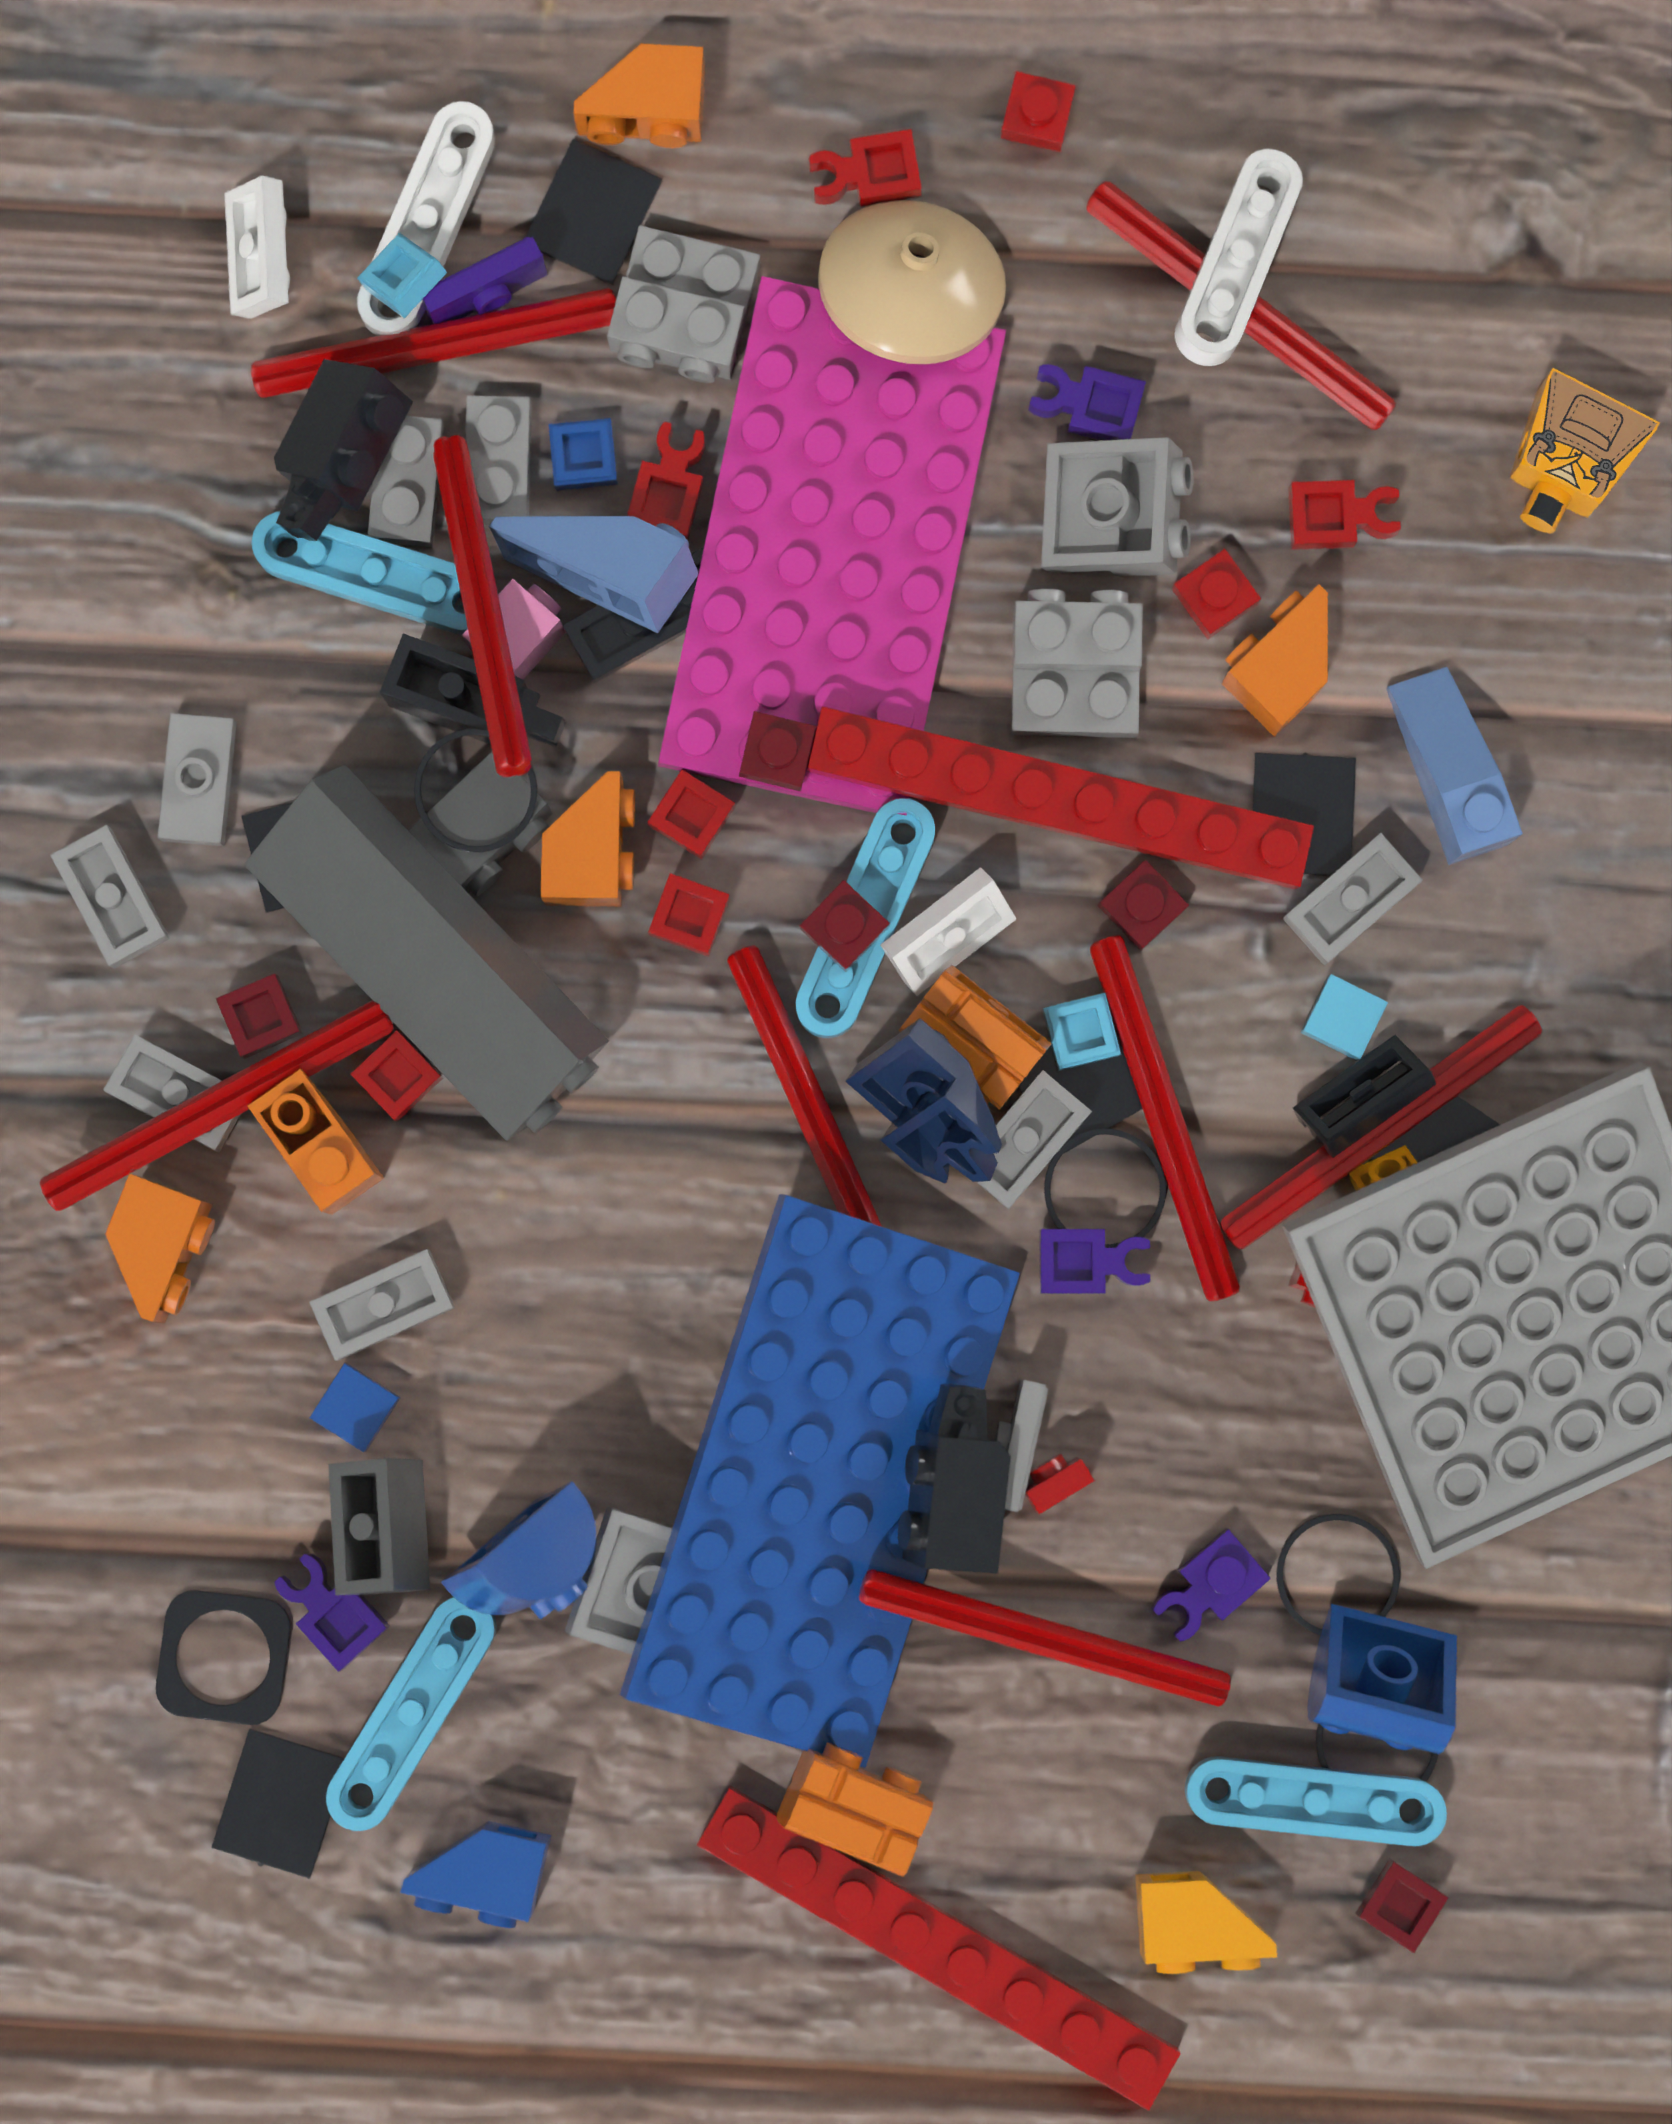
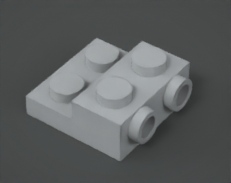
[607,225,761,383]
[1041,437,1193,576]
[1011,589,1143,738]
[565,1506,673,1654]

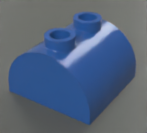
[441,1481,596,1619]
[1308,1604,1457,1754]

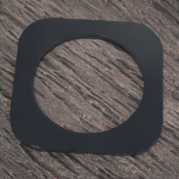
[156,1590,291,1725]

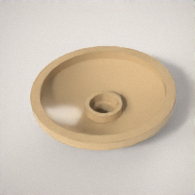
[818,200,1006,364]

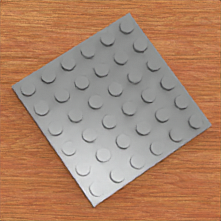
[1282,1061,1672,1569]

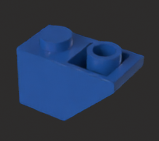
[400,1821,551,1928]

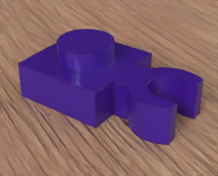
[1028,364,1146,441]
[1039,1229,1151,1294]
[1151,1528,1271,1641]
[274,1553,390,1672]

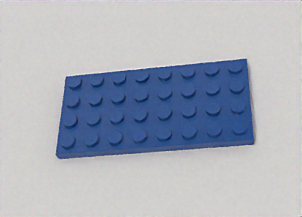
[619,1194,1020,1768]

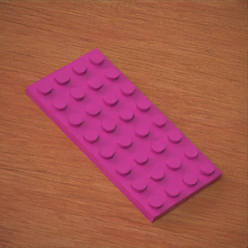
[658,276,1006,815]

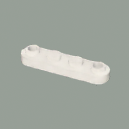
[357,102,495,336]
[1175,149,1303,366]

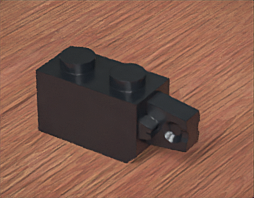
[274,359,413,541]
[380,633,566,747]
[898,1384,1011,1574]

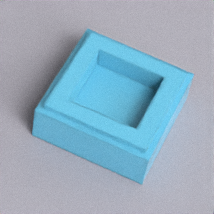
[357,233,447,319]
[1300,974,1388,1061]
[1043,993,1121,1071]

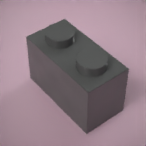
[408,752,553,896]
[328,1458,430,1596]

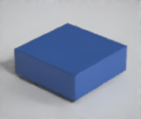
[548,418,618,491]
[309,1363,401,1452]

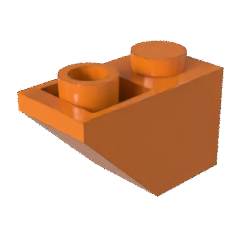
[573,43,705,148]
[1222,584,1328,737]
[541,771,635,907]
[248,1069,384,1215]
[105,1173,215,1323]

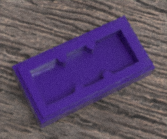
[422,236,548,324]

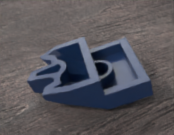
[845,1018,1002,1184]

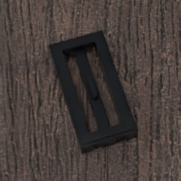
[1293,1035,1436,1158]

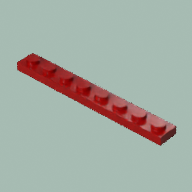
[806,706,1314,890]
[697,1785,1181,2111]

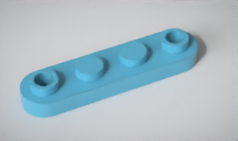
[252,512,468,635]
[796,799,935,1038]
[326,1597,497,1831]
[1185,1756,1447,1846]

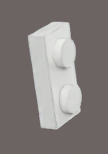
[225,176,290,319]
[880,867,1016,996]

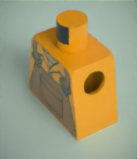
[1510,368,1660,533]

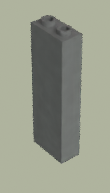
[244,765,609,1141]

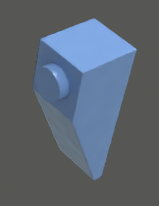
[489,516,699,633]
[1386,667,1523,865]

